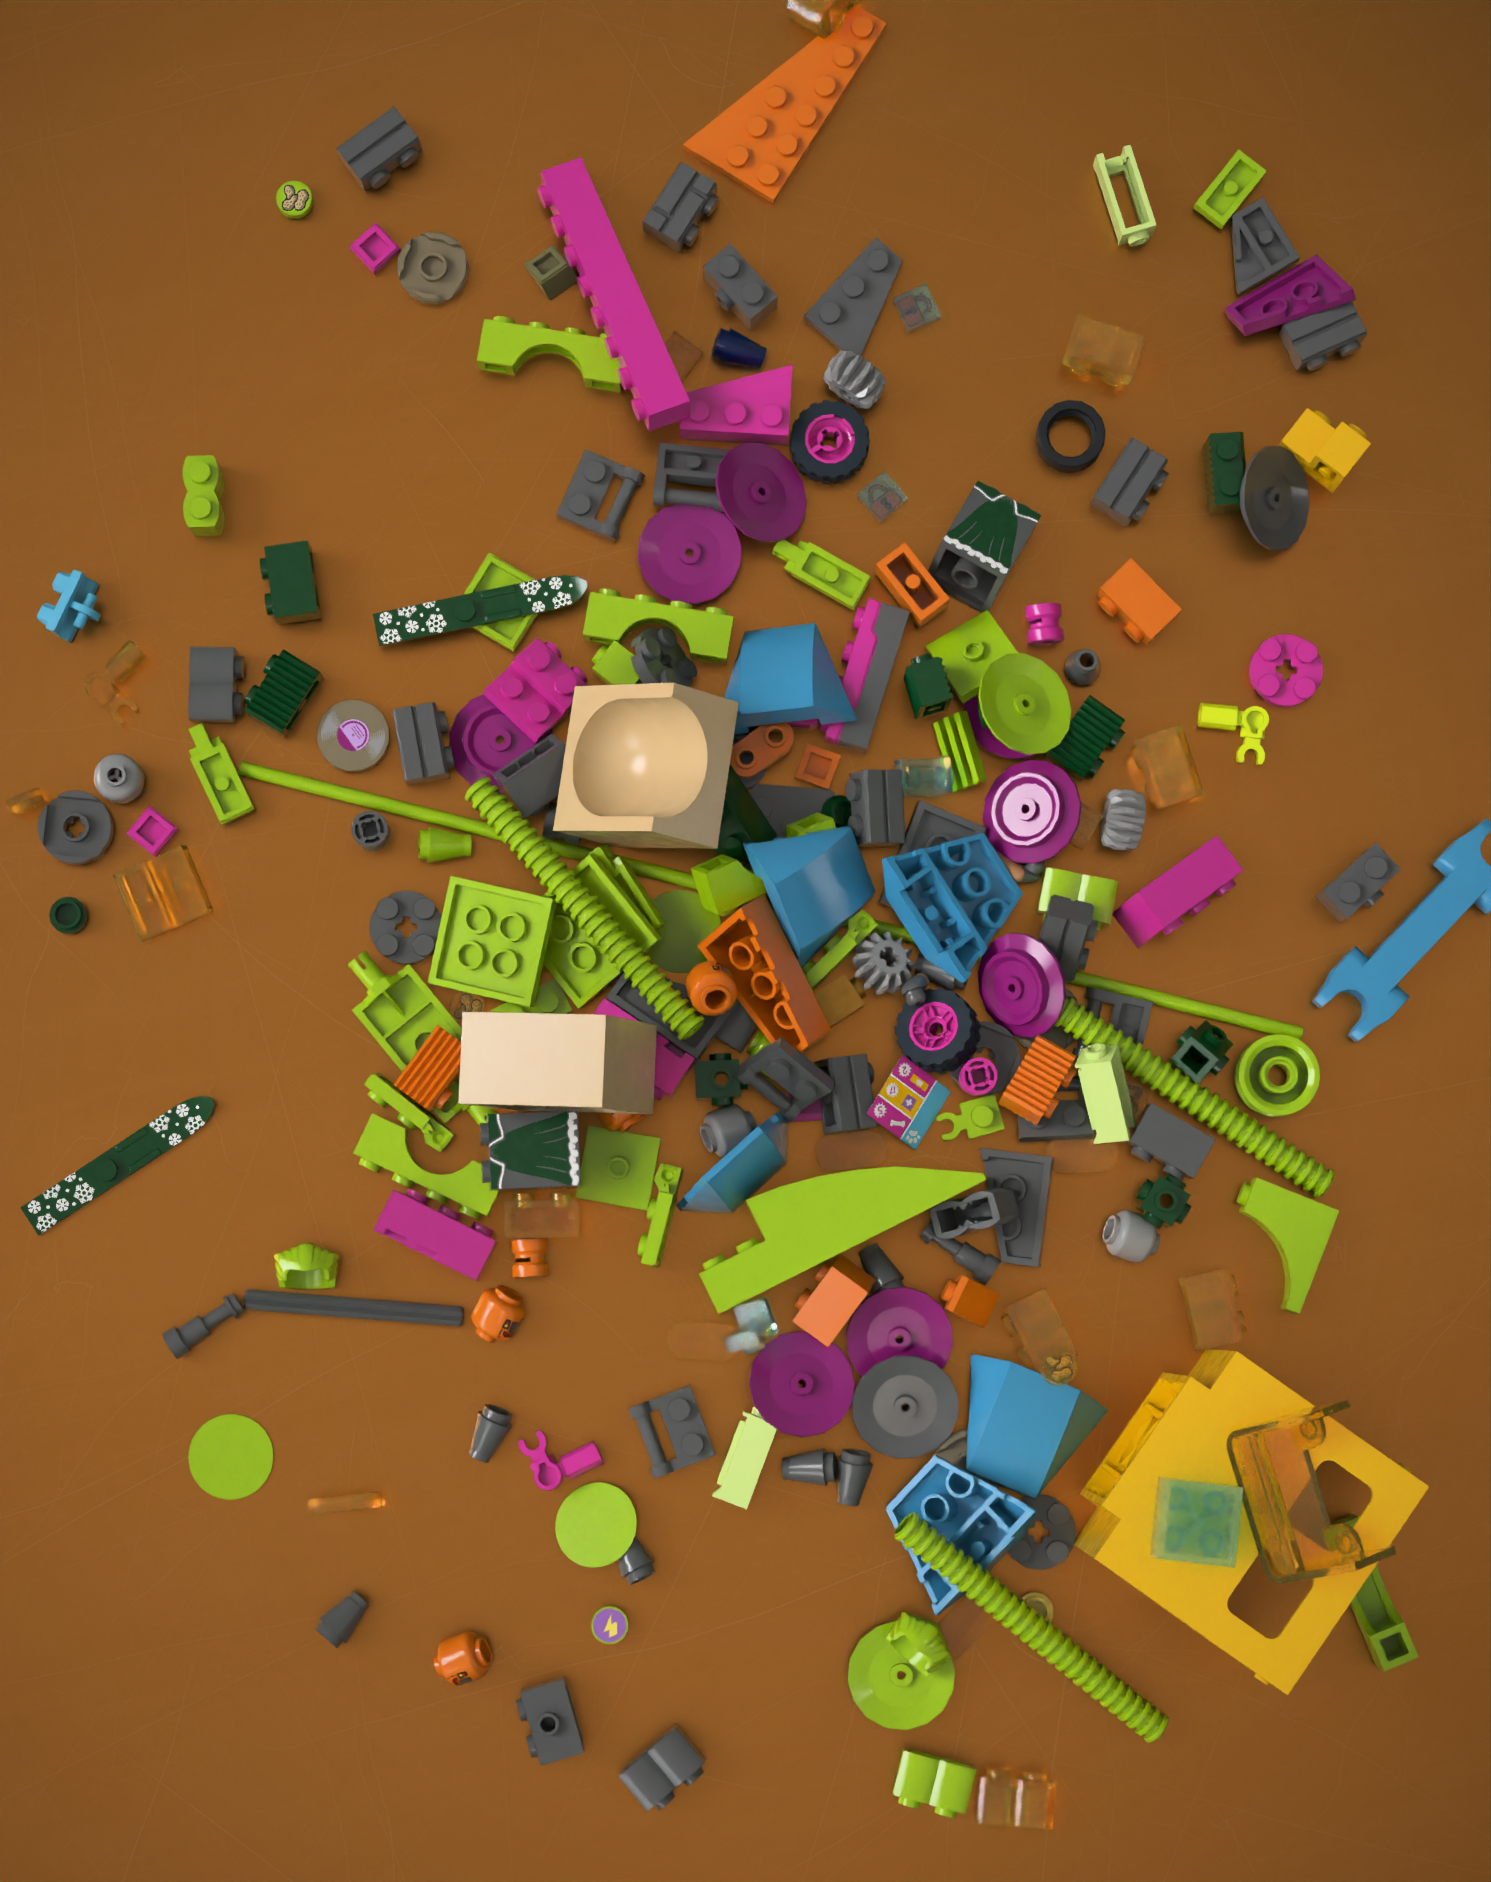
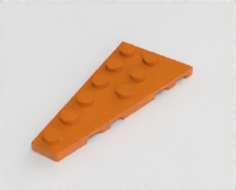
[683,5,887,204]

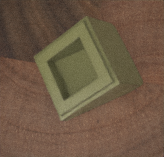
[524,245,577,300]

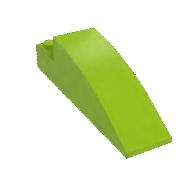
[699,1166,986,1314]

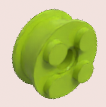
[1234,1034,1320,1117]

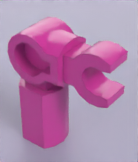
[518,1431,604,1491]

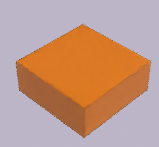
[794,743,841,790]

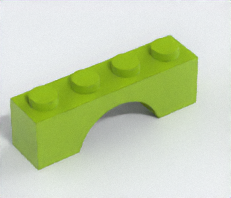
[477,316,622,393]
[583,588,734,665]
[691,812,836,916]
[353,1113,502,1220]
[1318,1514,1419,1672]

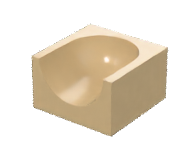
[553,683,739,849]
[458,1012,657,1114]

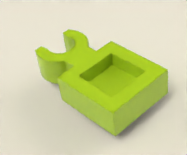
[936,1094,1005,1141]

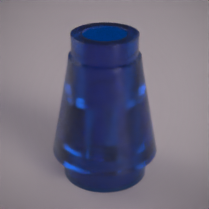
[711,328,767,368]

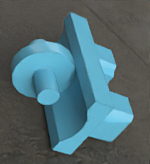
[37,569,101,643]

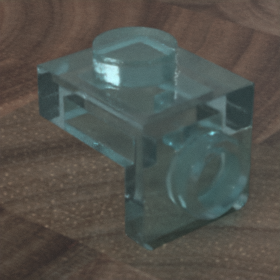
[894,757,954,797]
[724,1298,779,1354]

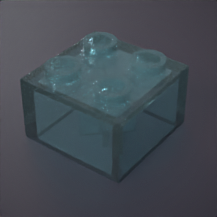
[1150,1476,1243,1568]

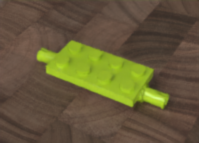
[348,951,498,1126]

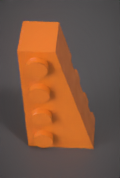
[697,893,832,1053]

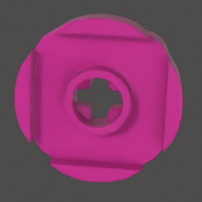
[1249,634,1323,708]

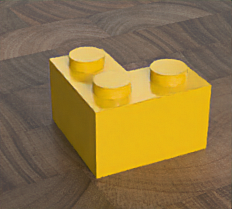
[1278,408,1371,493]

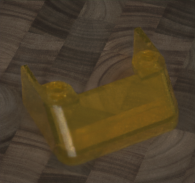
[1226,1399,1396,1584]

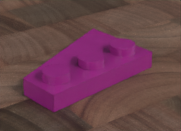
[1225,255,1356,336]

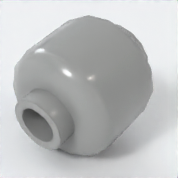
[94,754,145,804]
[700,1104,757,1157]
[1102,1210,1160,1263]

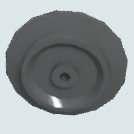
[1240,446,1309,550]
[852,1355,958,1458]

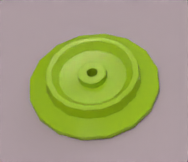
[978,653,1072,755]
[847,1621,955,1730]

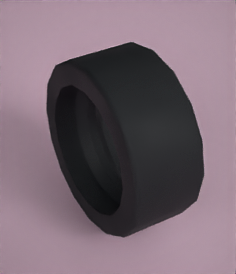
[1035,400,1106,473]

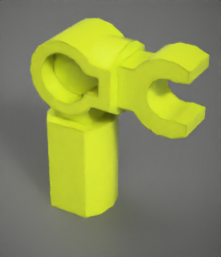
[1197,702,1269,765]

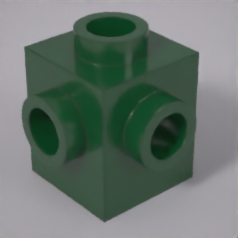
[1170,1020,1233,1084]
[695,1053,748,1106]
[1136,1174,1191,1229]

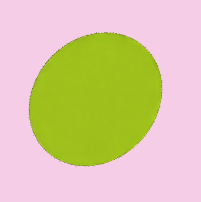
[645,890,721,973]
[188,1414,274,1500]
[555,1482,637,1568]

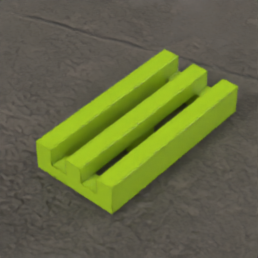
[933,711,987,792]

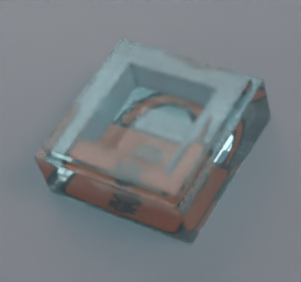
[893,284,941,333]
[857,471,908,523]

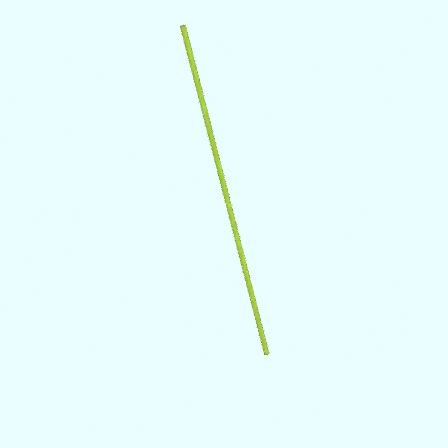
[238,761,1304,1041]

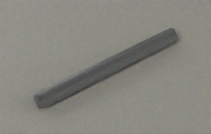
[244,1290,464,1326]

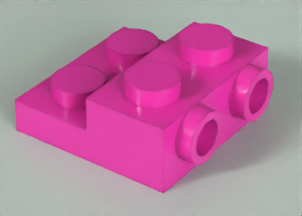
[483,638,588,744]

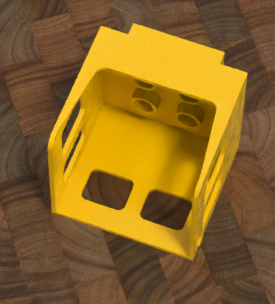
[1074,1349,1429,1695]

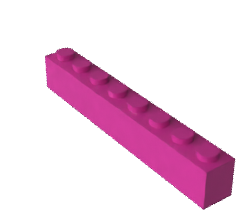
[537,157,690,431]

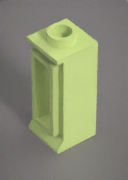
[1093,145,1157,247]
[1075,1043,1136,1144]
[712,1407,777,1509]

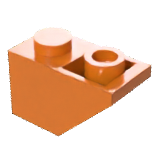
[939,1275,1000,1328]

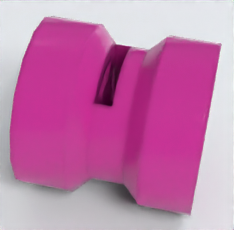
[1025,603,1064,646]
[958,1057,998,1096]

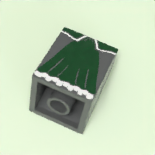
[928,481,1041,612]
[480,1111,581,1191]

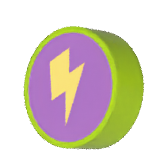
[591,1605,629,1644]

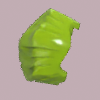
[274,1242,340,1290]
[886,1612,952,1677]

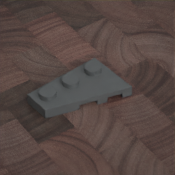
[606,973,740,1061]
[980,1148,1054,1267]

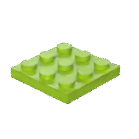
[543,853,662,1009]
[427,876,557,1007]

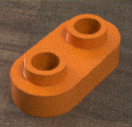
[730,722,794,779]

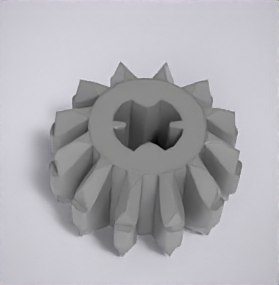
[823,350,886,409]
[1100,788,1147,851]
[851,932,916,995]

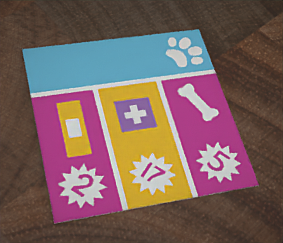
[866,1055,951,1150]

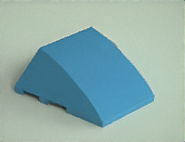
[724,623,857,735]
[743,826,875,968]
[882,833,1023,983]
[676,1111,789,1213]
[966,1354,1108,1500]
[886,1455,1038,1616]

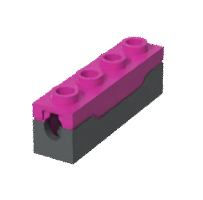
[820,598,910,754]

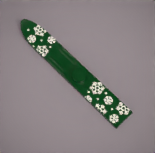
[373,575,588,646]
[21,1096,215,1235]

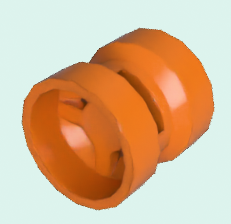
[511,1238,549,1278]

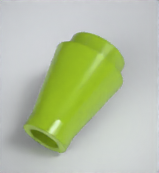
[418,827,472,863]

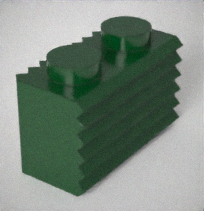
[1202,432,1246,514]
[244,649,323,738]
[904,653,953,719]
[1045,695,1126,782]

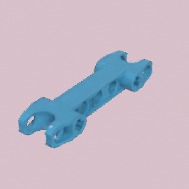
[1312,818,1491,1043]

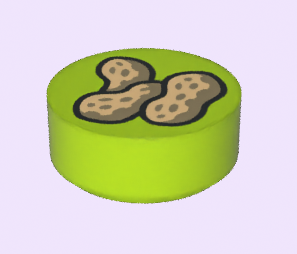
[276,181,313,219]

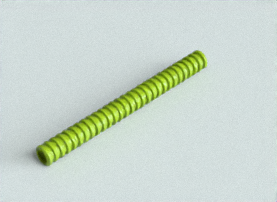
[465,777,705,1041]
[1054,997,1335,1198]
[894,1512,1169,1743]

